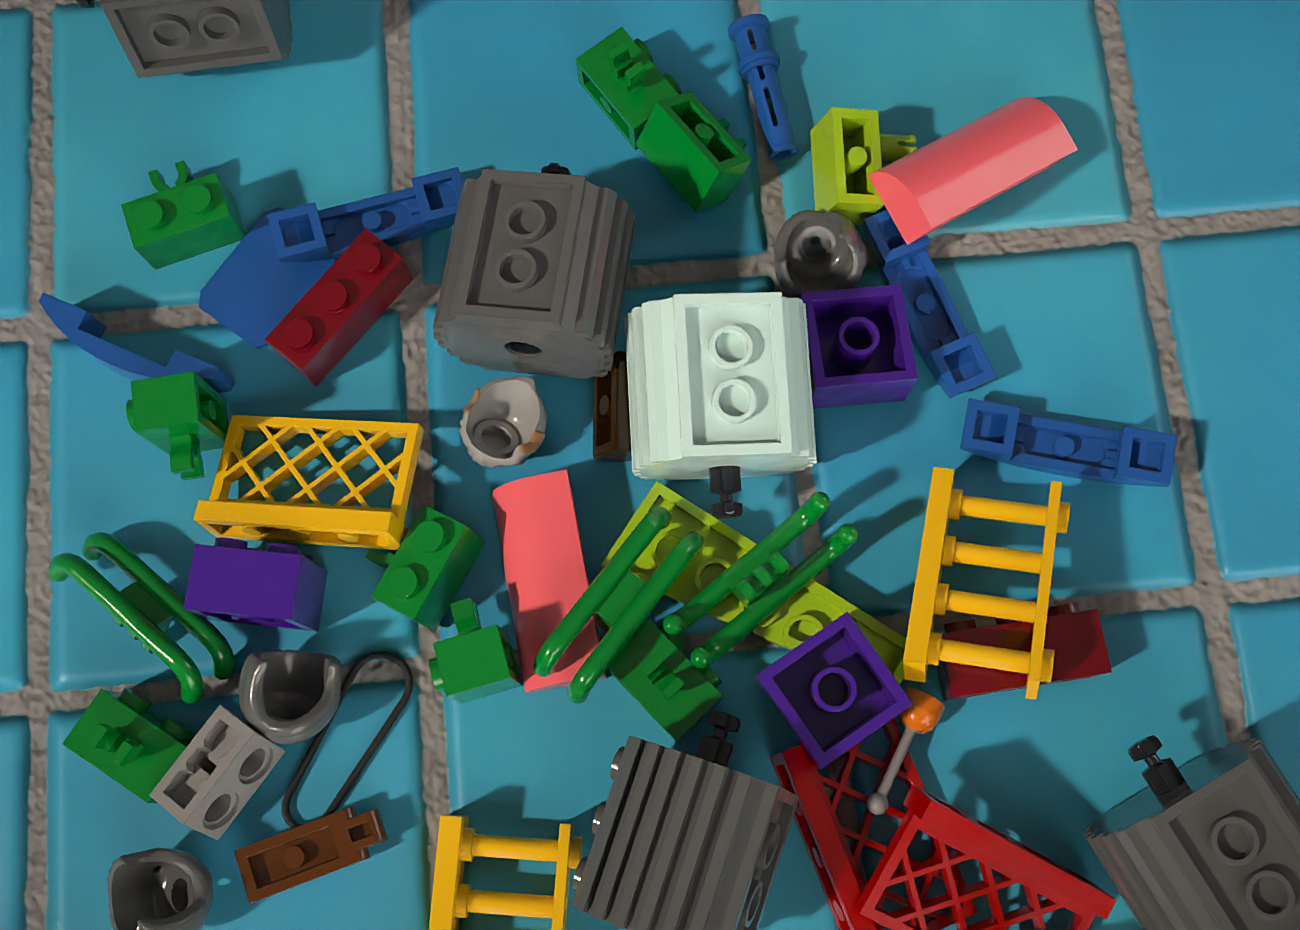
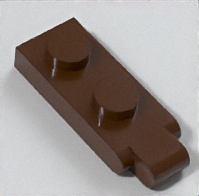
[234,806,388,904]

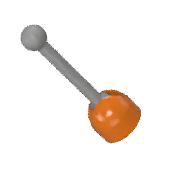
[867,688,945,815]

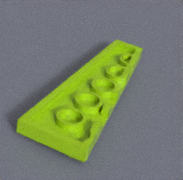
[601,481,906,685]

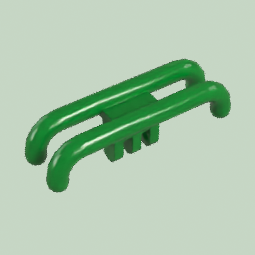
[663,491,858,669]
[533,506,705,704]
[48,532,235,704]

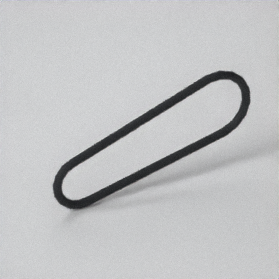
[281,651,413,829]

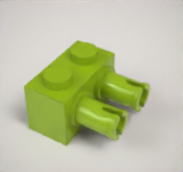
[810,107,917,225]

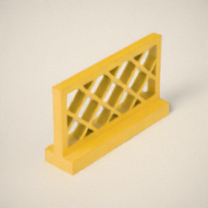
[193,415,424,550]

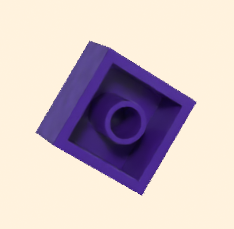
[799,284,918,409]
[183,537,328,632]
[754,612,913,769]

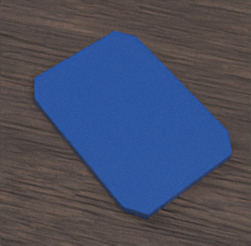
[199,207,338,349]

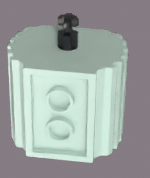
[624,292,817,519]

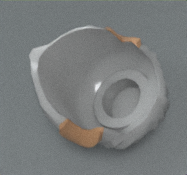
[459,376,547,468]

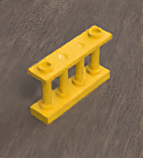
[903,467,1070,700]
[429,814,583,930]

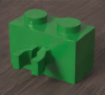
[576,27,682,150]
[636,91,752,213]
[121,160,246,270]
[126,371,229,481]
[365,504,485,632]
[428,598,522,703]
[607,619,723,743]
[62,687,194,803]

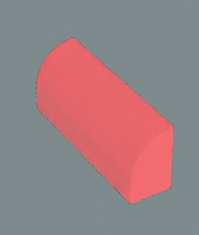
[868,97,1078,245]
[491,469,607,694]

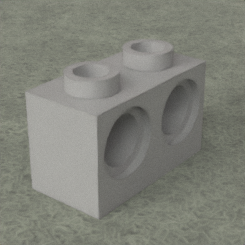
[149,705,286,840]

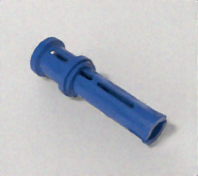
[728,14,799,161]

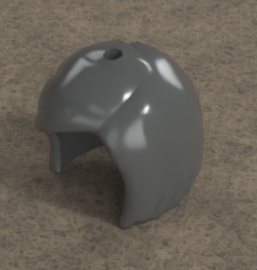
[774,210,867,298]
[239,649,341,744]
[107,848,214,930]

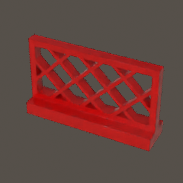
[769,718,978,930]
[855,784,1117,930]

